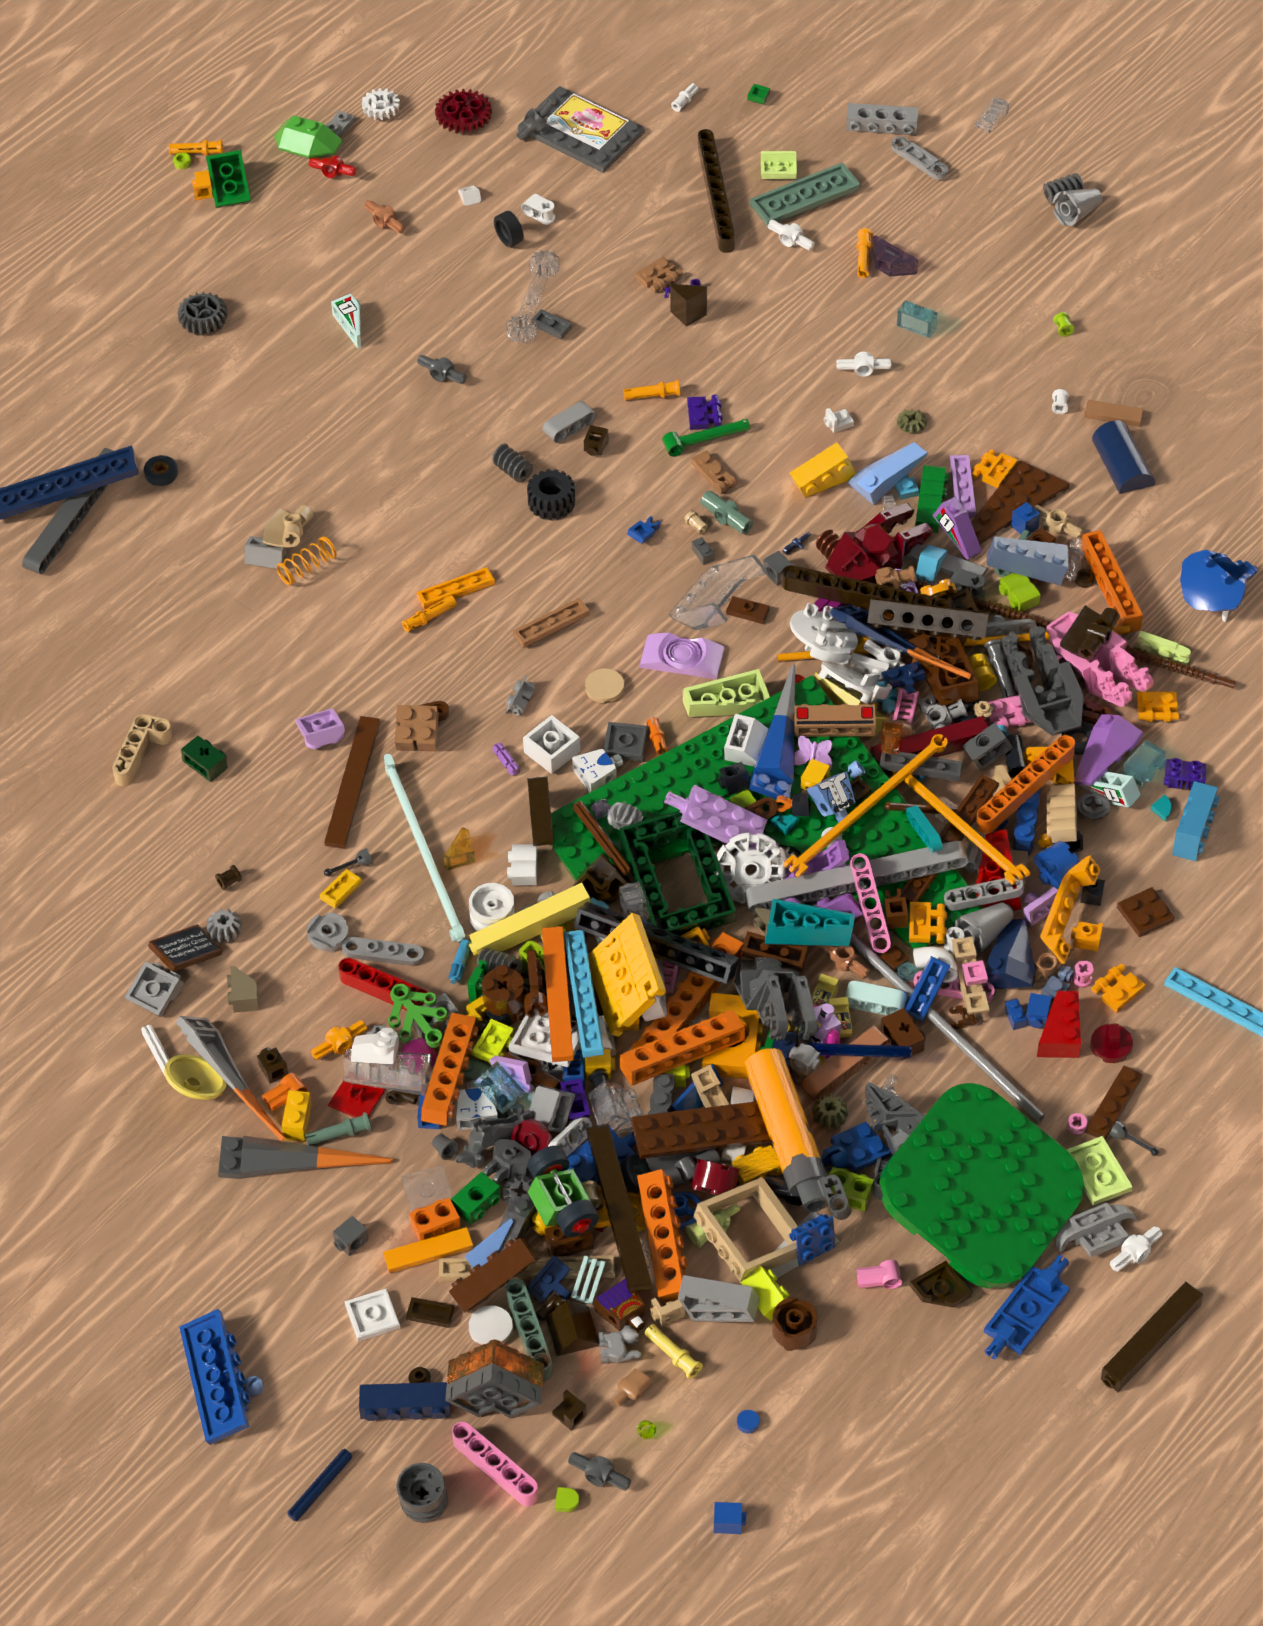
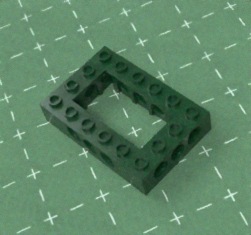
[620,810,736,936]

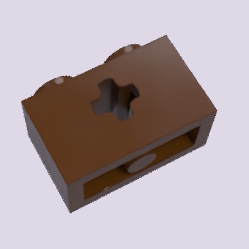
[881,1008,926,1060]

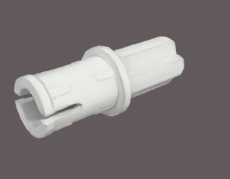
[671,83,698,112]

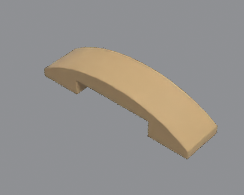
[952,937,989,1015]
[691,1065,729,1108]

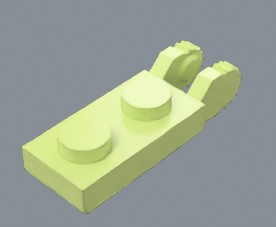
[1136,631,1191,665]

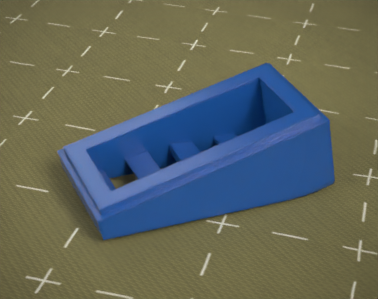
[563,1050,585,1090]

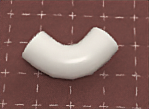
[913,946,958,983]

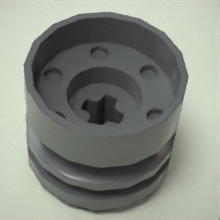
[396,1463,448,1523]

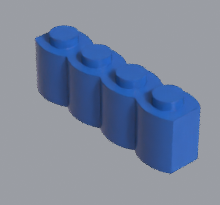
[1013,787,1042,856]

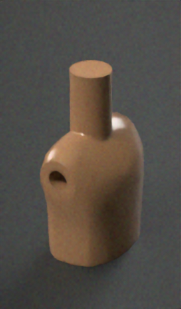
[613,1368,652,1407]

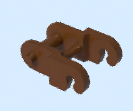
[949,1005,978,1029]

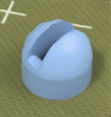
[848,760,865,778]
[245,1376,263,1396]

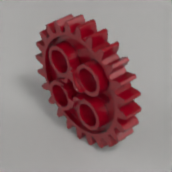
[435,89,492,134]

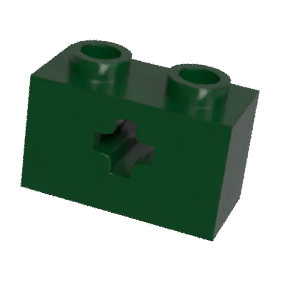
[181,735,228,782]

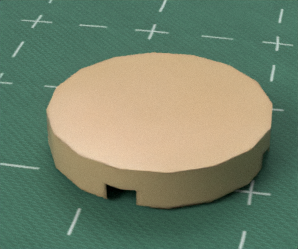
[585,668,624,703]

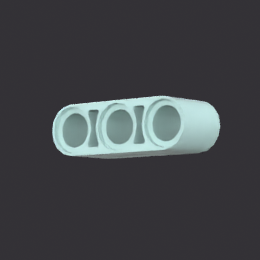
[845,981,907,1016]

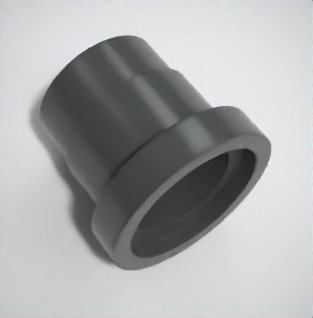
[432,1134,459,1160]

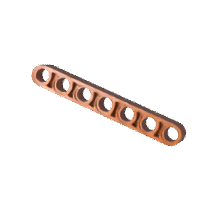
[976,735,1075,834]

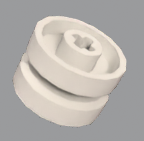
[469,883,515,931]

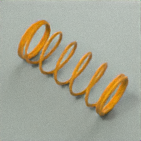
[276,536,337,585]

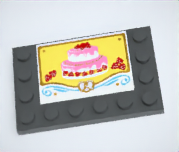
[518,86,645,173]

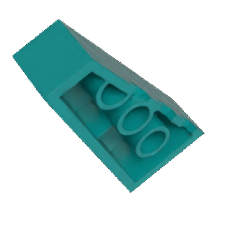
[765,899,855,946]

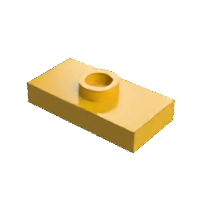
[320,869,362,909]

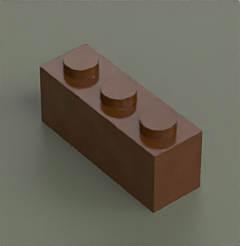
[742,931,808,973]

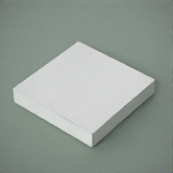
[344,1288,400,1342]

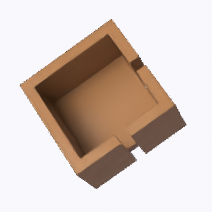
[395,705,439,752]

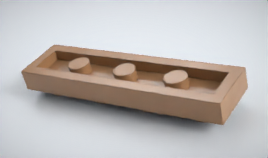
[513,598,590,648]

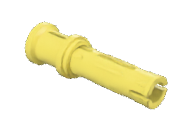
[645,1324,703,1379]

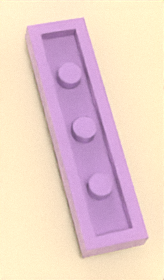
[950,455,976,517]

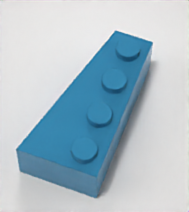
[1172,781,1220,861]

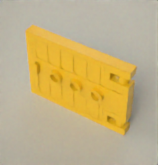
[588,913,666,1037]

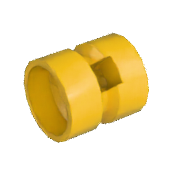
[968,654,997,691]

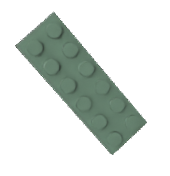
[750,162,861,226]

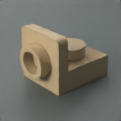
[650,1298,685,1327]

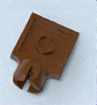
[524,950,548,1018]

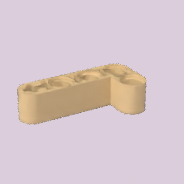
[112,714,172,786]

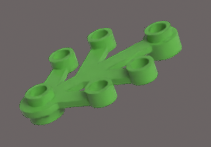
[388,984,448,1048]

